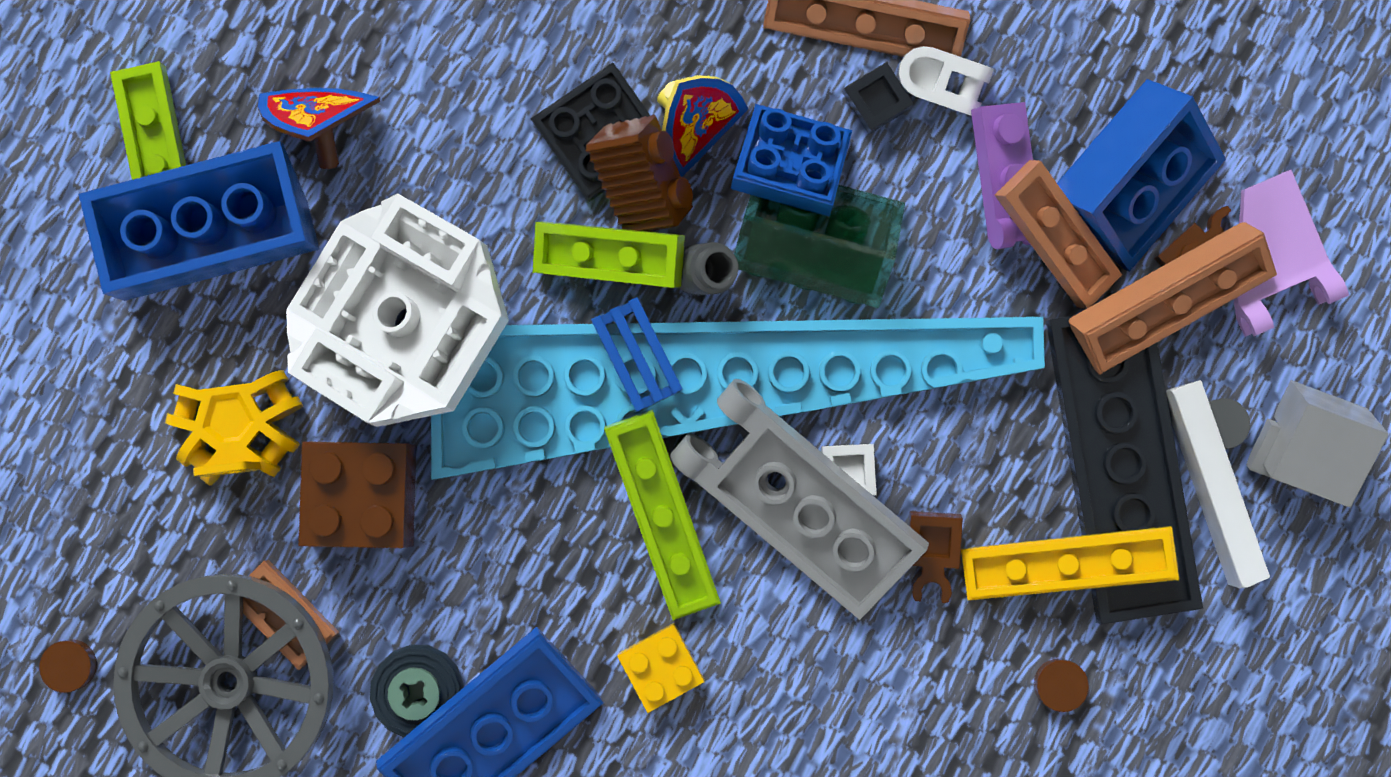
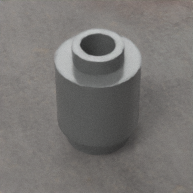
[679,242,738,295]

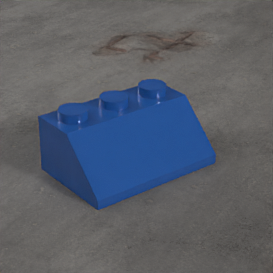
[1057,79,1226,272]

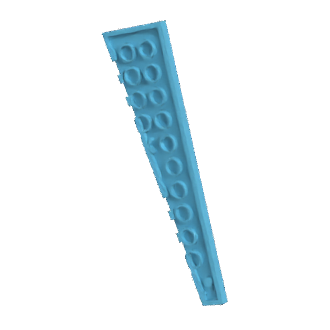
[431,317,1045,480]

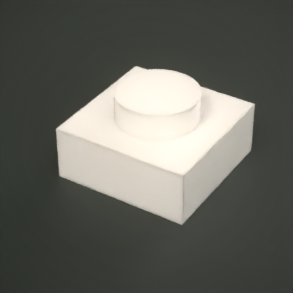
[821,444,877,495]

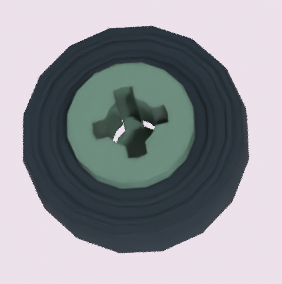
[370,644,464,737]

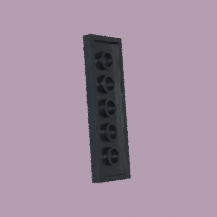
[1046,316,1203,625]

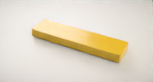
[961,526,1179,600]

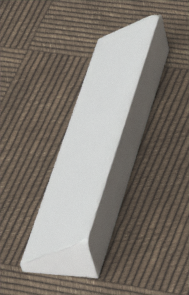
[1166,380,1270,588]

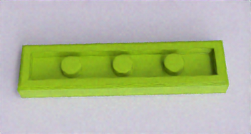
[604,410,721,620]

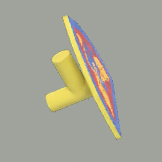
[657,75,748,177]

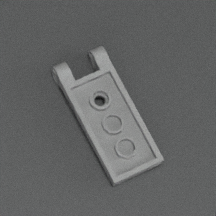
[670,379,929,620]

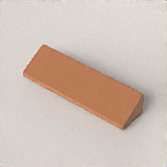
[763,0,970,57]
[1069,222,1277,375]

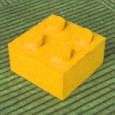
[617,623,705,713]

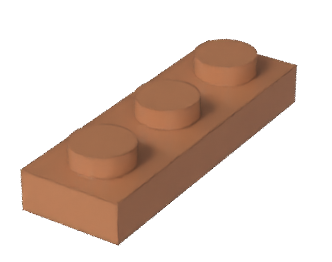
[995,160,1122,309]

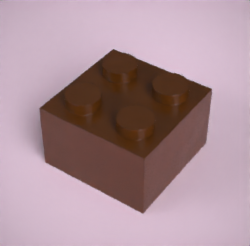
[298,441,417,548]

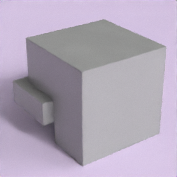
[1246,380,1389,508]

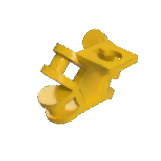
[165,370,303,486]

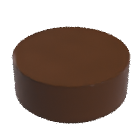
[39,639,97,693]
[1034,658,1089,712]

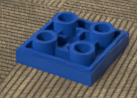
[730,104,852,216]

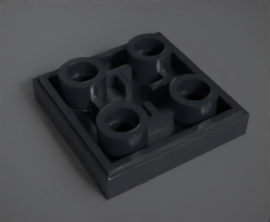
[530,62,651,203]

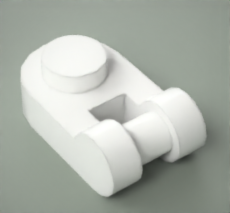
[898,46,994,116]

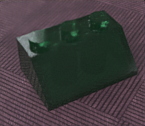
[734,184,905,308]

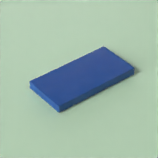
[376,627,604,777]

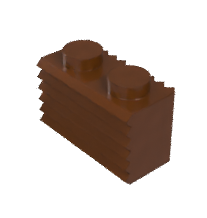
[586,114,693,232]

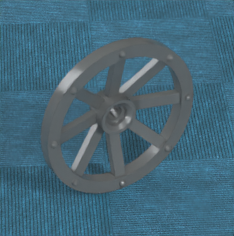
[113,573,334,777]

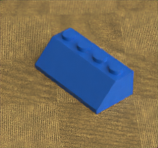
[78,141,320,301]

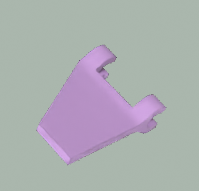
[1234,170,1349,336]

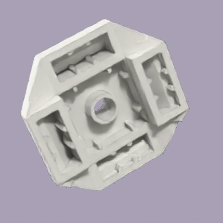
[287,194,509,427]

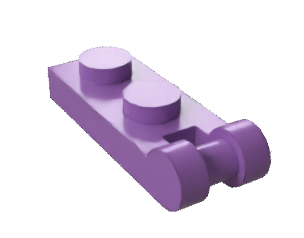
[971,102,1033,249]

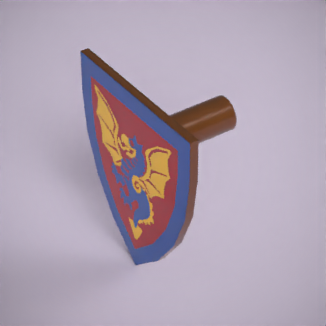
[258,88,380,169]

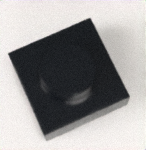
[842,62,914,134]

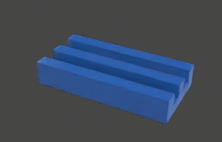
[591,297,683,413]

